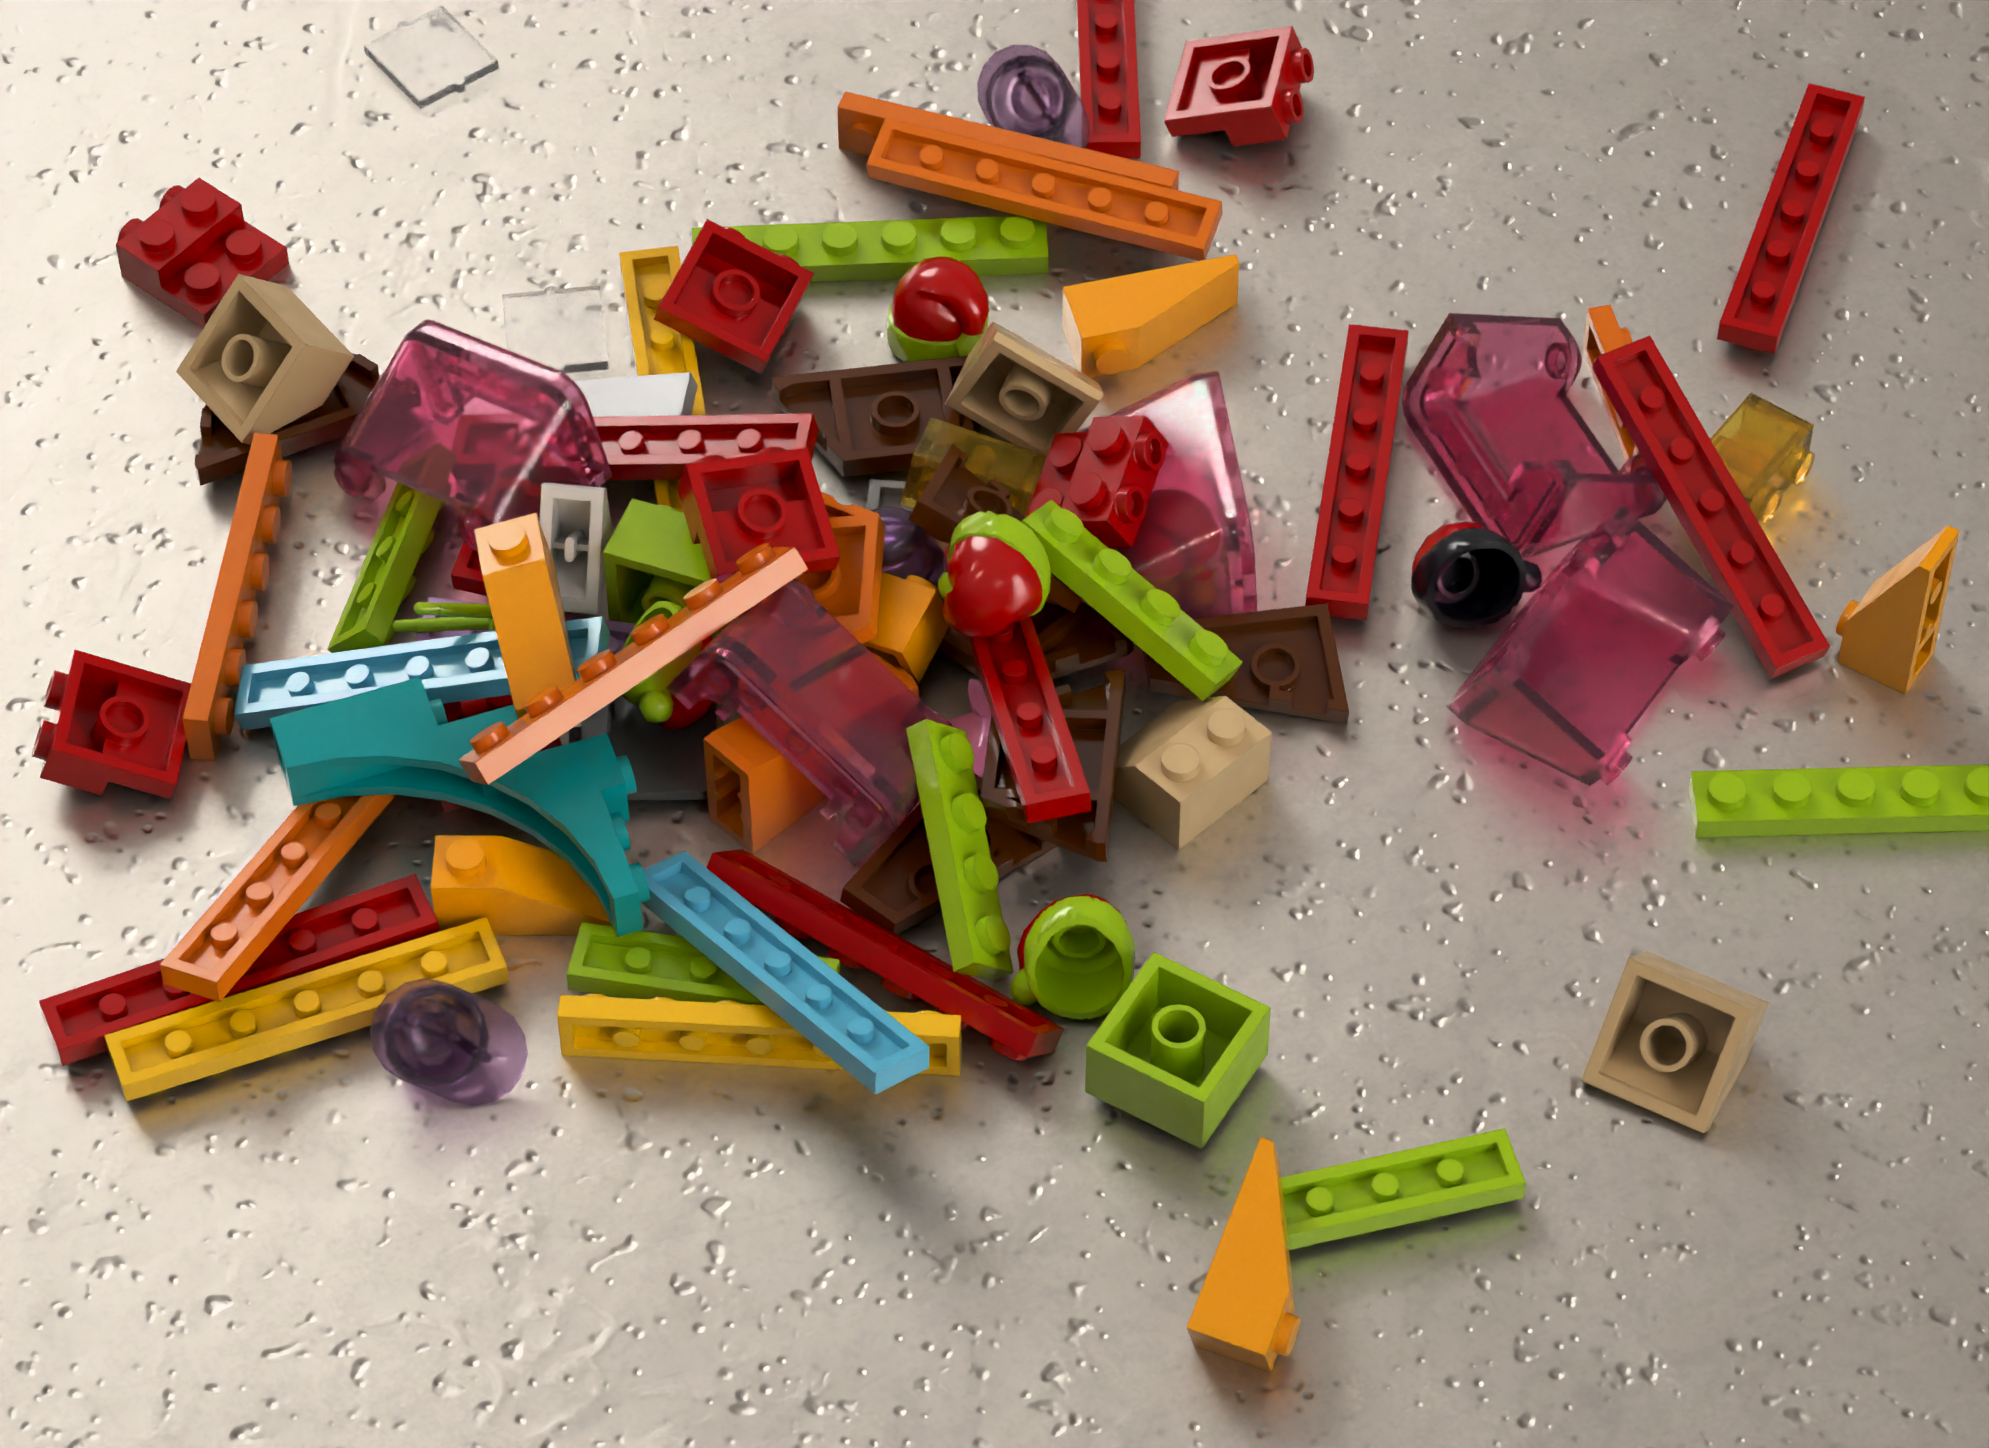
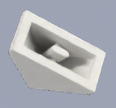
[539,483,613,615]

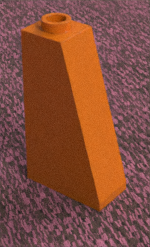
[703,651,919,854]

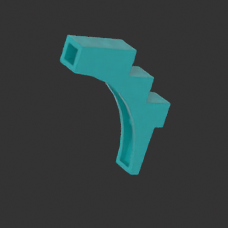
[270,677,650,937]

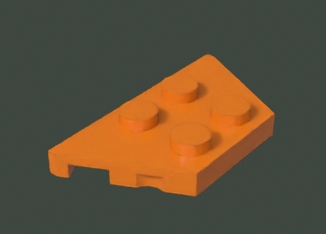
[742,492,886,697]

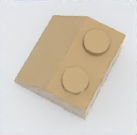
[176,274,354,444]
[945,322,1104,462]
[1114,696,1272,850]
[1581,951,1769,1134]

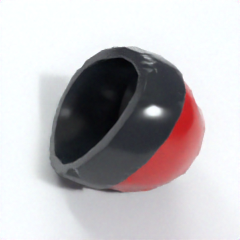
[1411,522,1542,628]

